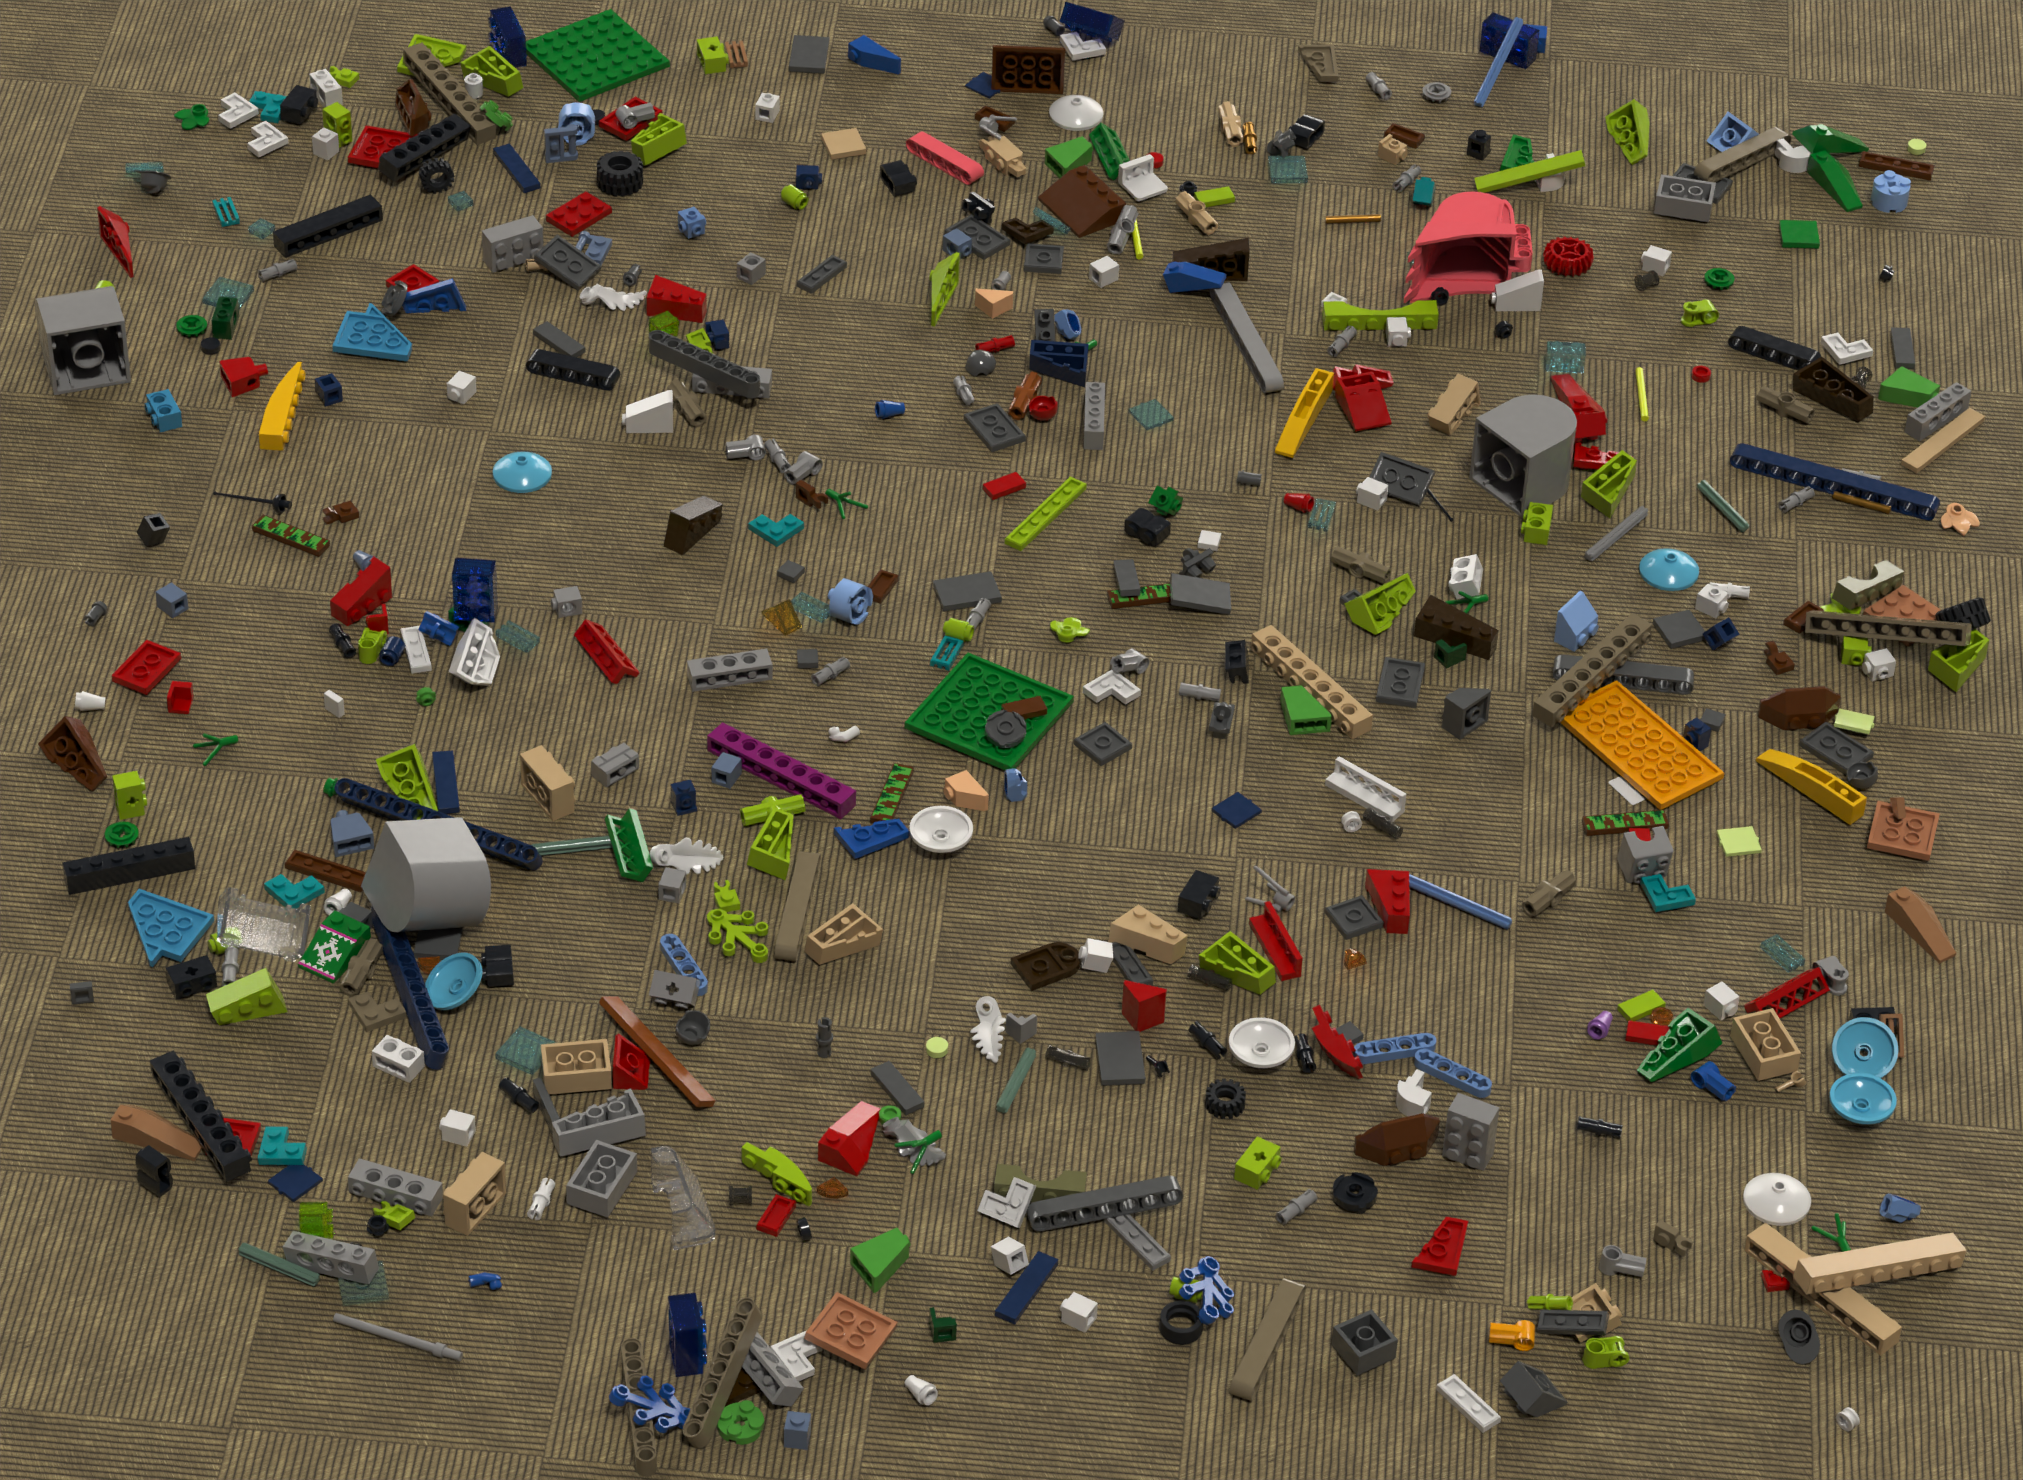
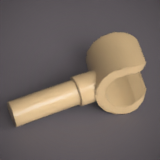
[1776,1071,1806,1092]

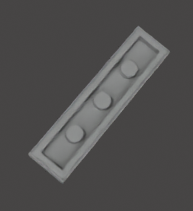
[1102,1214,1171,1271]

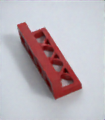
[574,619,640,684]
[1249,901,1303,981]
[1744,967,1830,1018]

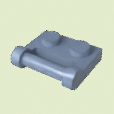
[544,124,578,163]
[575,231,612,266]

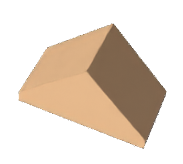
[975,288,1013,319]

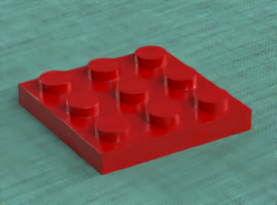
[348,125,418,168]

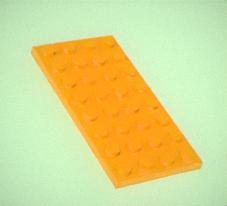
[1560,680,1724,810]

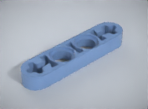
[660,934,708,996]
[1353,1033,1436,1064]
[1414,1049,1492,1098]

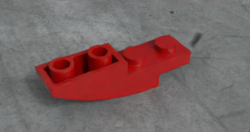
[1312,1004,1364,1079]

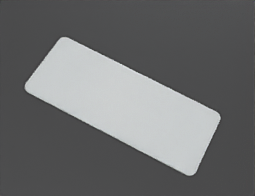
[1608,776,1645,805]

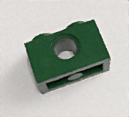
[211,297,240,340]

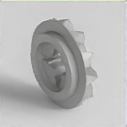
[1423,82,1451,103]

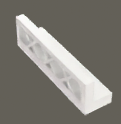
[1325,756,1406,823]

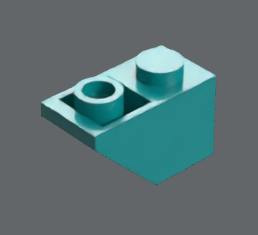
[1413,177,1436,206]

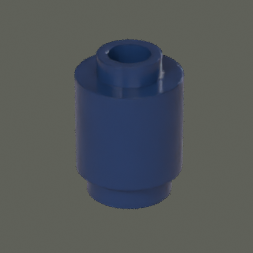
[379,636,406,666]

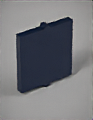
[965,72,1000,99]
[1211,792,1262,829]
[268,1164,323,1202]

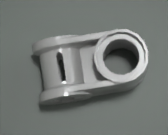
[1812,955,1849,996]

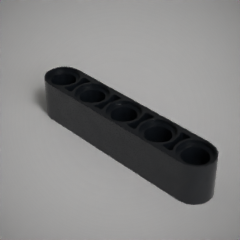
[1728,326,1821,371]
[525,349,621,391]

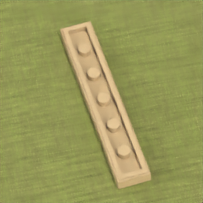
[1901,408,1985,474]

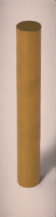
[1325,214,1381,224]
[1833,491,1892,514]

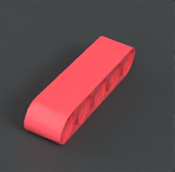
[906,131,984,185]

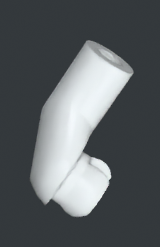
[828,726,860,742]

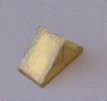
[761,599,802,636]

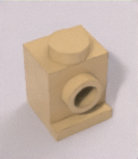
[1378,134,1408,165]

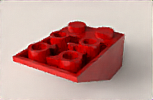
[1335,371,1392,431]

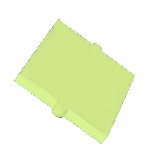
[1834,708,1875,734]
[1716,826,1762,857]

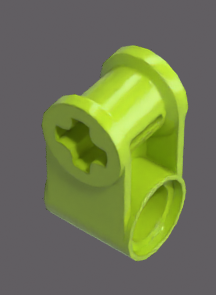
[1681,299,1719,327]
[358,627,387,664]
[1582,1336,1630,1369]

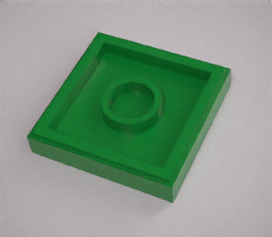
[1779,220,1820,249]

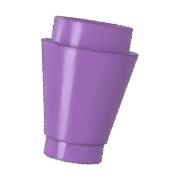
[1587,1011,1613,1039]

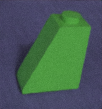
[1045,136,1093,179]
[1878,366,1940,408]
[1280,685,1332,735]
[850,1228,911,1293]

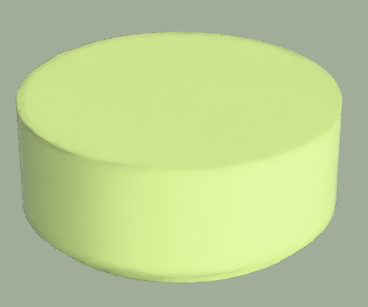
[1907,139,1926,155]
[926,1037,948,1058]

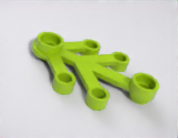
[707,909,768,963]

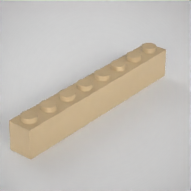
[1744,1222,1902,1356]
[1793,1233,1967,1295]

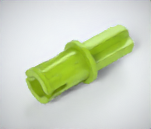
[1527,1294,1573,1310]

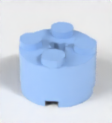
[558,102,595,145]
[1871,170,1911,213]
[828,578,873,624]

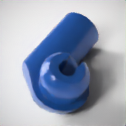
[468,1272,502,1290]

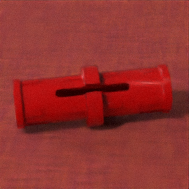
[975,335,1015,353]

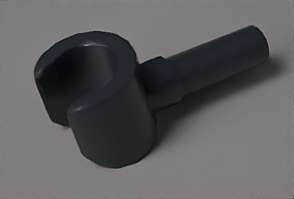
[1146,1055,1170,1077]

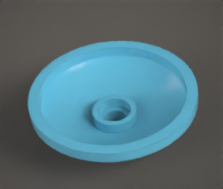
[493,451,552,493]
[1639,548,1699,591]
[425,953,482,1010]
[1832,1017,1898,1078]
[1829,1073,1897,1124]

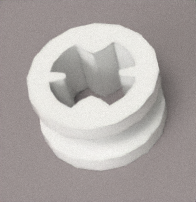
[1341,811,1362,832]
[1836,1407,1860,1431]

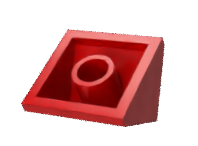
[1122,980,1167,1032]
[613,1033,650,1090]

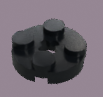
[1332,1172,1378,1214]

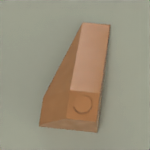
[1885,886,1956,964]
[111,1105,203,1161]

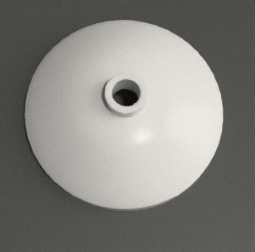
[1049,95,1103,131]
[910,806,973,853]
[1229,1018,1295,1068]
[1743,1173,1811,1226]

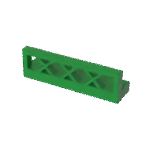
[1089,122,1130,180]
[605,808,653,882]

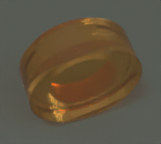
[1651,1007,1673,1026]

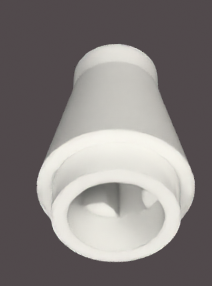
[75,691,105,711]
[324,889,352,915]
[905,1375,938,1405]

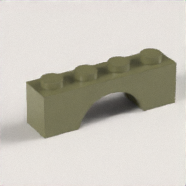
[1832,560,1904,610]
[994,1164,1087,1202]

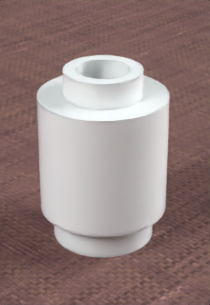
[464,73,483,101]

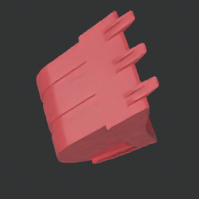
[1403,192,1533,303]

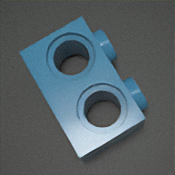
[144,389,182,432]

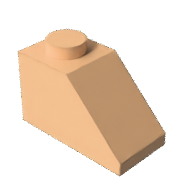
[943,770,989,811]

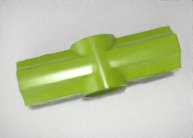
[740,795,805,826]

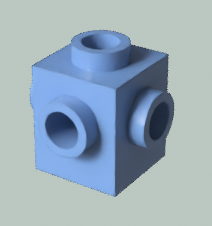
[678,207,706,239]

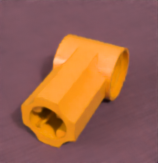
[1489,1320,1535,1351]

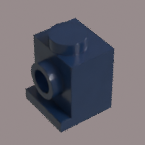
[796,165,822,190]
[705,319,729,350]
[314,373,343,407]
[1702,617,1739,650]
[1683,717,1711,751]
[671,779,697,816]

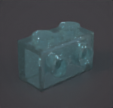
[1545,341,1586,373]

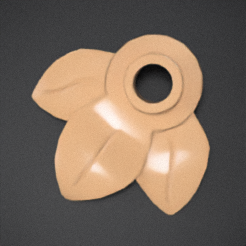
[1940,503,1979,536]

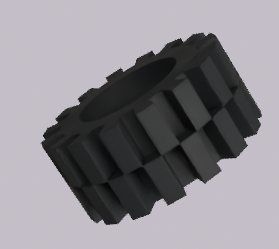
[419,158,455,194]
[1205,1078,1246,1120]

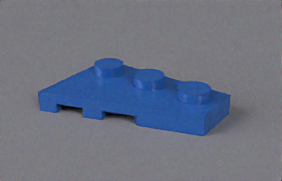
[402,278,466,313]
[834,819,910,859]

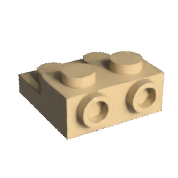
[1571,1283,1622,1343]

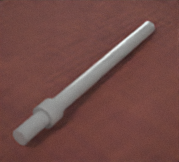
[333,1313,463,1361]

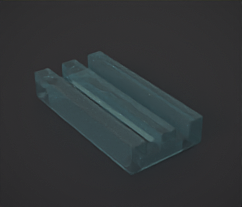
[125,162,164,173]
[1033,207,1071,234]
[1308,498,1336,532]
[789,592,830,623]
[495,620,540,653]
[1760,934,1805,973]

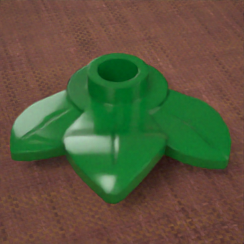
[174,104,209,130]

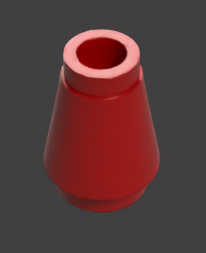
[1284,493,1314,513]

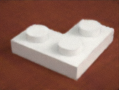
[1060,32,1106,61]
[218,92,259,129]
[247,121,288,157]
[1821,333,1873,365]
[1083,670,1141,705]
[977,1177,1036,1228]
[771,1331,822,1382]

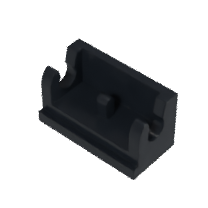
[1225,640,1249,684]

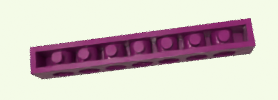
[707,722,856,819]

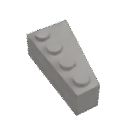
[552,1088,646,1157]

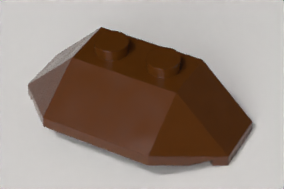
[395,79,431,136]
[1758,686,1841,730]
[1354,1113,1440,1166]

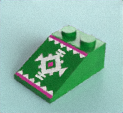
[298,910,371,984]

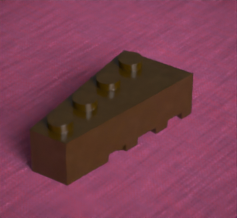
[1172,238,1250,281]
[1793,357,1874,422]
[1414,595,1499,660]

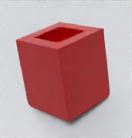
[366,604,389,634]
[167,681,194,714]

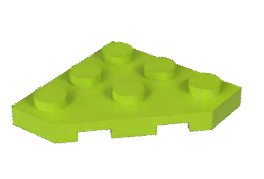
[397,34,466,76]

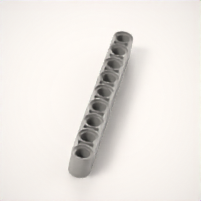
[1210,282,1284,394]

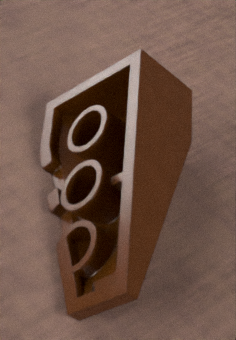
[38,716,107,791]

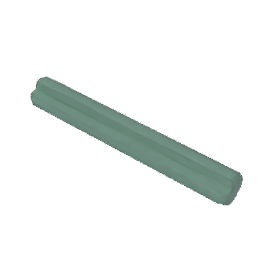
[1697,480,1749,532]
[531,836,613,856]
[996,1047,1036,1114]
[238,1243,320,1286]

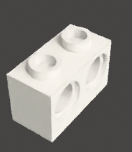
[309,69,343,108]
[1449,554,1483,599]
[372,1035,425,1083]

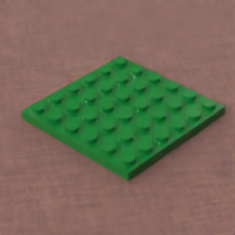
[521,9,670,102]
[904,653,1074,770]

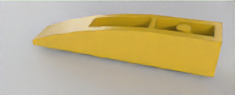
[259,362,306,451]
[1275,368,1334,458]
[1756,749,1867,825]

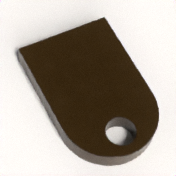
[1010,942,1081,991]

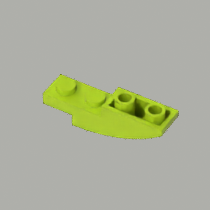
[742,1142,812,1207]

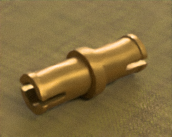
[1243,122,1257,155]

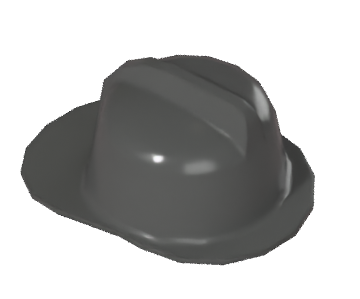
[134,170,171,194]
[1778,1309,1820,1364]

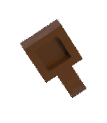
[796,480,828,509]
[323,501,359,524]
[1764,641,1795,676]

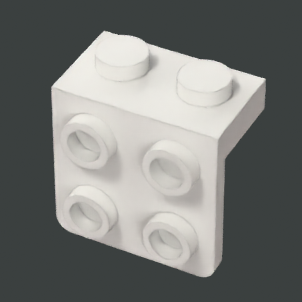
[1118,154,1168,201]

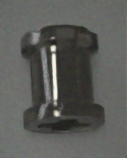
[1634,270,1659,291]
[1851,367,1873,389]
[729,1185,752,1206]

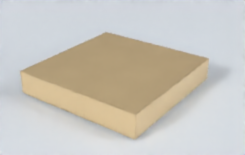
[821,128,866,160]

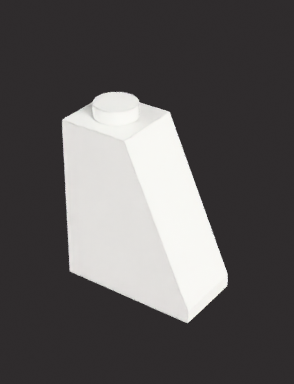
[1491,270,1544,311]
[622,390,673,433]

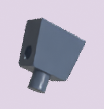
[330,810,374,857]

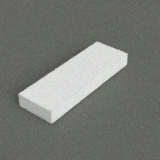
[400,626,432,674]
[1436,1374,1501,1433]

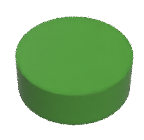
[879,1106,901,1125]

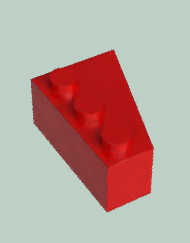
[646,275,707,323]

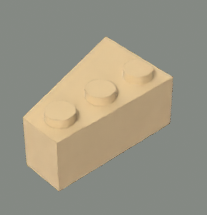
[1428,374,1481,435]
[804,903,883,965]
[1108,904,1188,964]

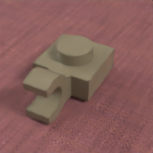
[1653,1220,1693,1256]

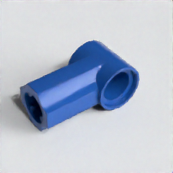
[1691,1061,1736,1102]

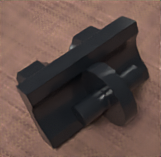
[962,192,995,224]

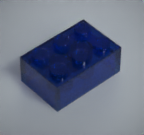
[1059,2,1125,43]
[488,6,527,68]
[1479,12,1540,69]
[452,558,498,623]
[668,1293,707,1377]

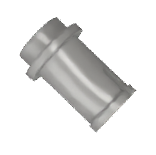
[992,271,1011,290]

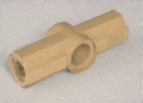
[1218,101,1243,147]
[1175,191,1218,235]

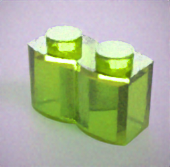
[299,1202,334,1239]

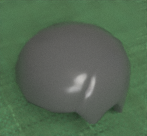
[965,350,996,377]
[1846,761,1878,789]
[675,1010,710,1045]

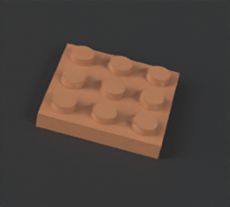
[1863,585,1941,647]
[1867,801,1940,861]
[804,1292,898,1369]

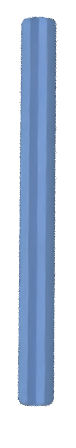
[1474,17,1523,107]
[1409,874,1512,929]

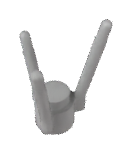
[979,115,1017,140]
[1245,866,1296,912]

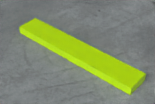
[1474,150,1586,193]
[1005,477,1087,551]

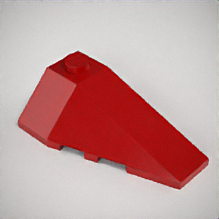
[97,206,134,278]
[1550,374,1608,423]
[818,1101,881,1177]

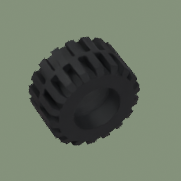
[597,151,643,196]
[1935,597,1991,630]

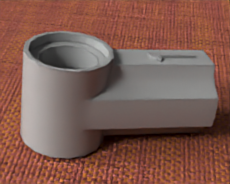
[616,103,655,129]
[725,435,766,460]
[784,451,823,485]
[1110,648,1149,674]
[1599,1245,1647,1277]

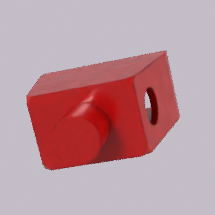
[219,357,268,397]

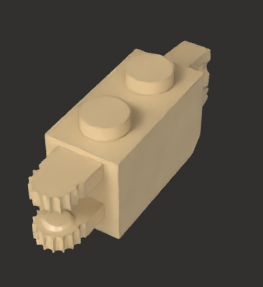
[979,135,1026,177]

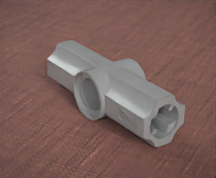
[1107,205,1139,255]

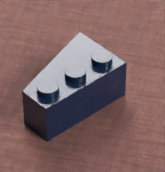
[1029,340,1089,388]

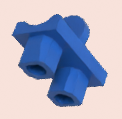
[418,611,459,646]

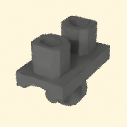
[1267,129,1296,158]
[1034,309,1055,341]
[1178,548,1216,578]
[1209,702,1235,739]

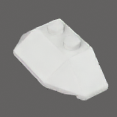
[449,618,500,686]

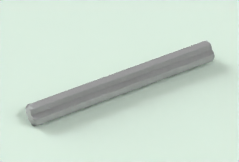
[1584,506,1648,561]

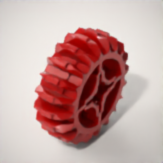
[1543,236,1594,277]

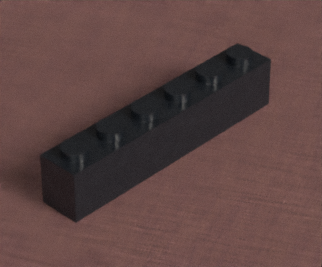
[273,194,383,258]
[62,837,196,895]

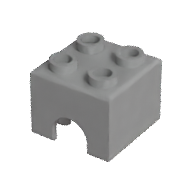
[1617,826,1674,883]

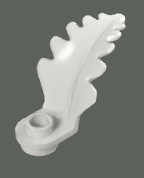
[580,284,647,311]
[650,837,724,875]
[970,996,1006,1063]

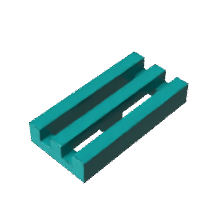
[212,197,240,227]
[930,636,964,671]

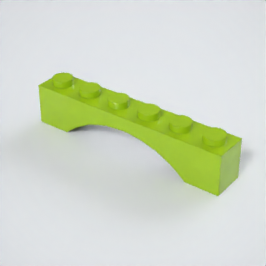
[1322,300,1439,331]

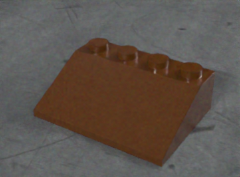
[991,45,1065,94]
[1038,165,1126,238]

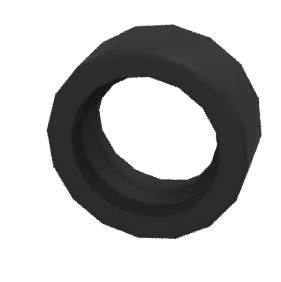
[1159,1300,1203,1345]

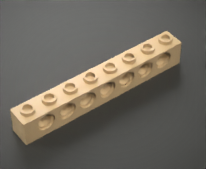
[1251,625,1373,740]

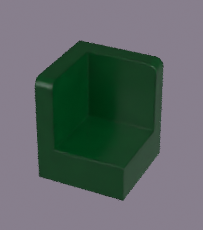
[1434,639,1467,669]
[929,1307,957,1343]

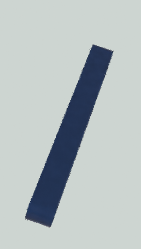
[1730,443,1940,521]
[334,778,543,871]
[370,905,449,1070]

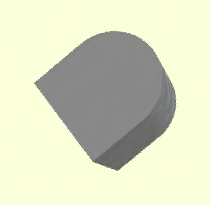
[35,286,131,395]
[1469,395,1577,518]
[361,817,491,932]

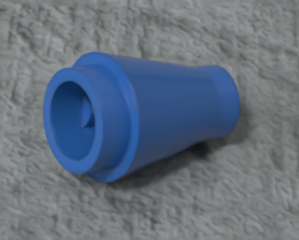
[875,400,905,419]

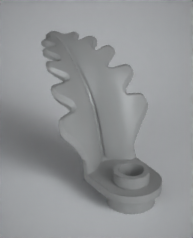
[883,1117,946,1166]

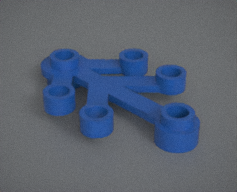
[1179,1256,1234,1325]
[609,1376,690,1433]

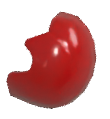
[1029,396,1058,421]

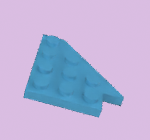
[332,303,412,361]
[128,889,214,967]

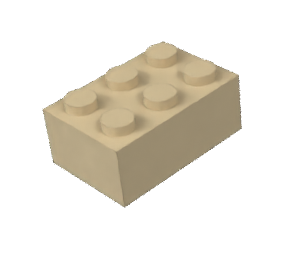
[520,745,576,821]
[1730,1008,1801,1081]
[541,1039,612,1094]
[443,1152,506,1236]

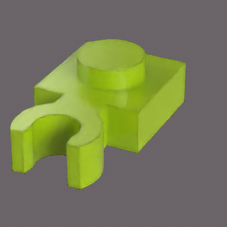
[329,66,359,88]
[686,328,713,354]
[714,880,740,912]
[373,1201,415,1230]

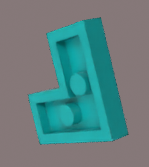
[249,91,287,123]
[748,514,804,547]
[264,874,325,912]
[1640,874,1696,912]
[258,1127,307,1165]

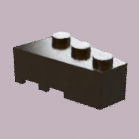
[663,495,723,555]

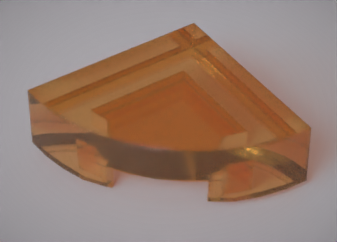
[1344,949,1367,970]
[418,956,440,973]
[817,1177,848,1199]

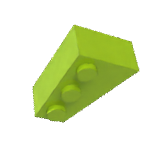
[460,46,523,97]
[631,113,687,165]
[1581,450,1637,518]
[1928,629,1989,692]
[747,807,793,880]
[1199,931,1276,995]
[206,968,288,1026]

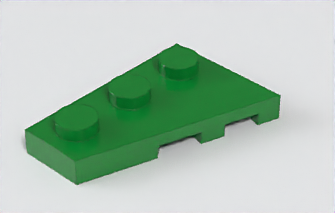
[1500,134,1535,181]

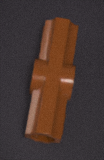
[1008,372,1042,420]

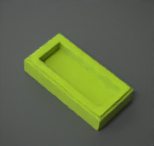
[1194,186,1235,208]
[1617,990,1666,1021]

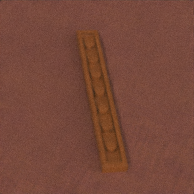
[599,996,716,1107]

